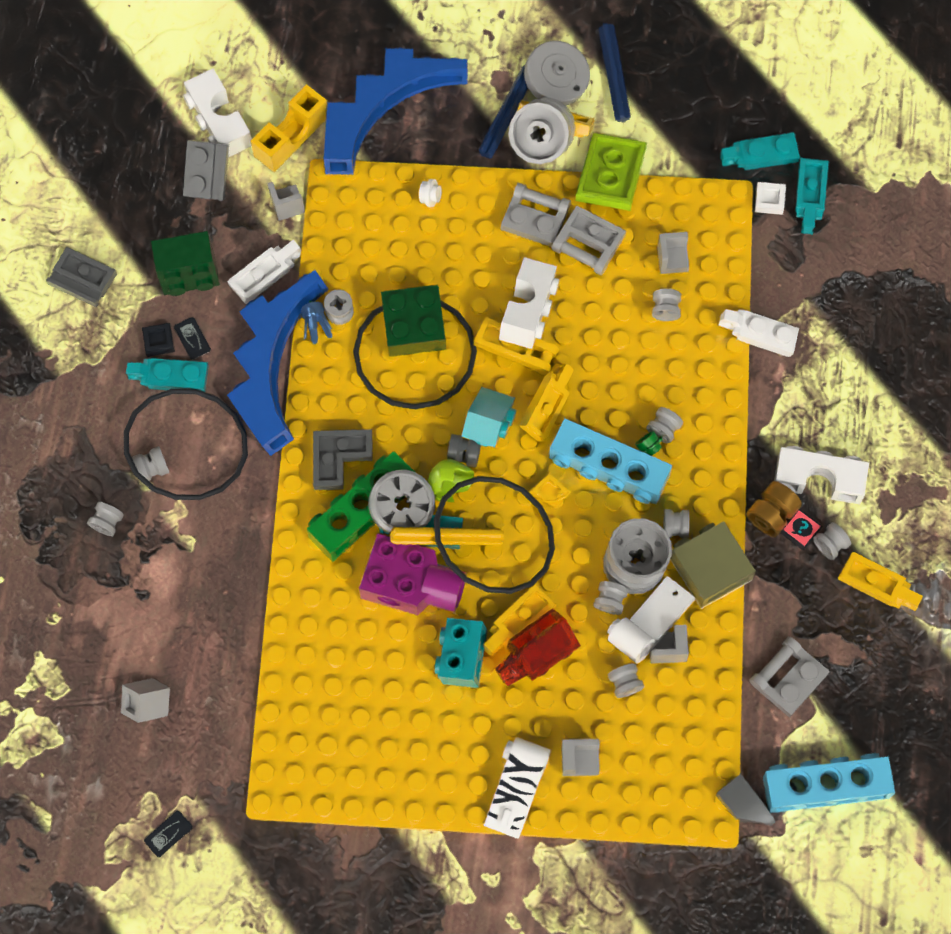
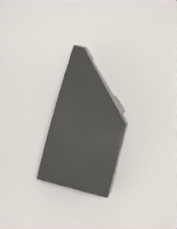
[716,774,776,826]

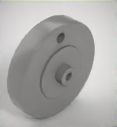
[524,41,590,106]

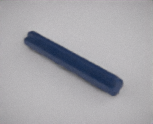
[599,23,631,123]
[479,64,528,159]

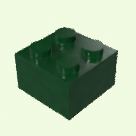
[151,231,220,296]
[381,285,446,357]

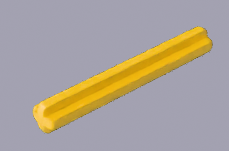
[390,527,504,545]

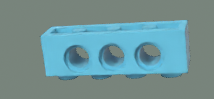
[549,418,672,505]
[763,753,895,813]

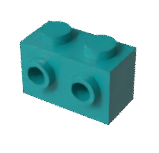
[461,387,517,447]
[435,618,487,688]

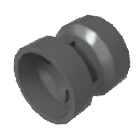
[447,434,481,468]

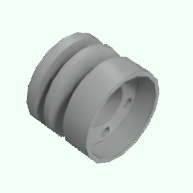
[603,519,672,594]

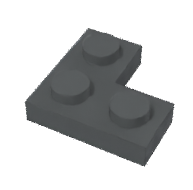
[313,429,373,490]

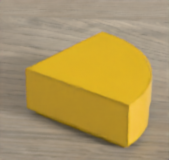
[529,472,570,503]

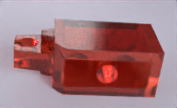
[495,608,581,686]

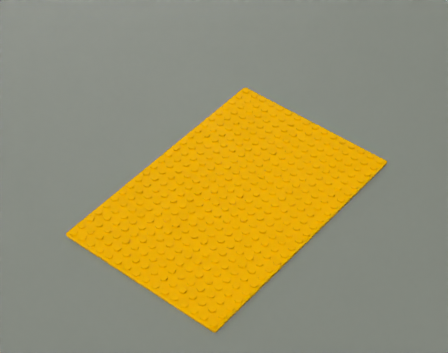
[246,159,753,849]

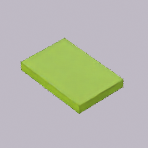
[575,133,647,211]

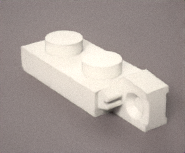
[228,240,301,305]
[718,309,799,357]

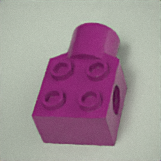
[359,534,467,615]

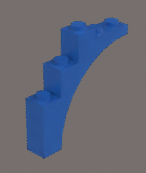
[324,47,468,175]
[227,270,329,456]

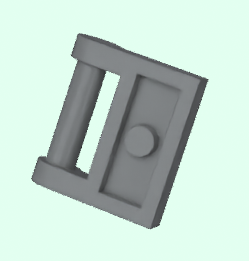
[501,182,571,247]
[552,206,626,275]
[749,636,830,718]

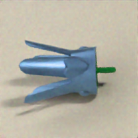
[301,300,332,344]

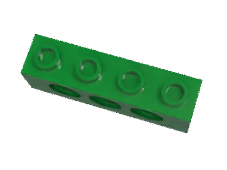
[307,451,416,562]

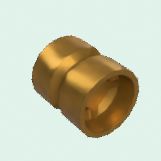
[746,481,802,537]

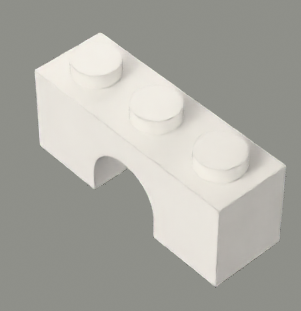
[183,68,252,157]
[499,257,560,349]
[774,446,869,505]

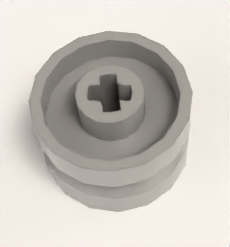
[508,97,576,164]

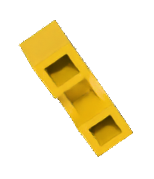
[250,84,327,172]

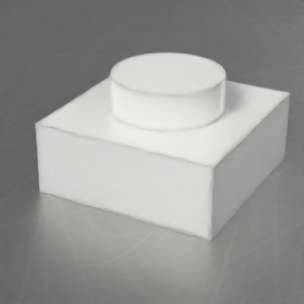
[755,182,786,215]

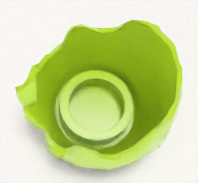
[427,459,474,502]

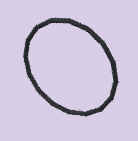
[353,300,477,410]
[123,388,248,500]
[434,476,555,594]

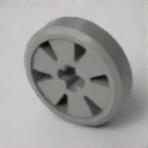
[368,470,435,534]

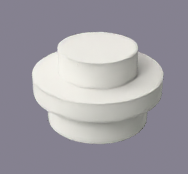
[419,179,442,207]

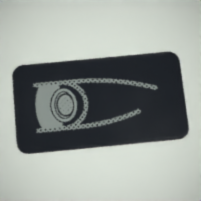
[174,317,211,360]
[144,811,193,857]

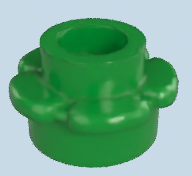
[635,431,663,456]

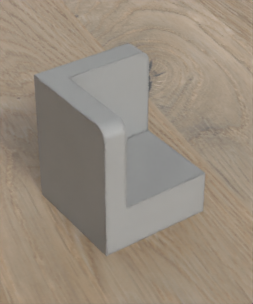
[267,182,305,221]
[657,232,689,274]
[650,625,689,664]
[121,678,170,723]
[562,739,600,776]

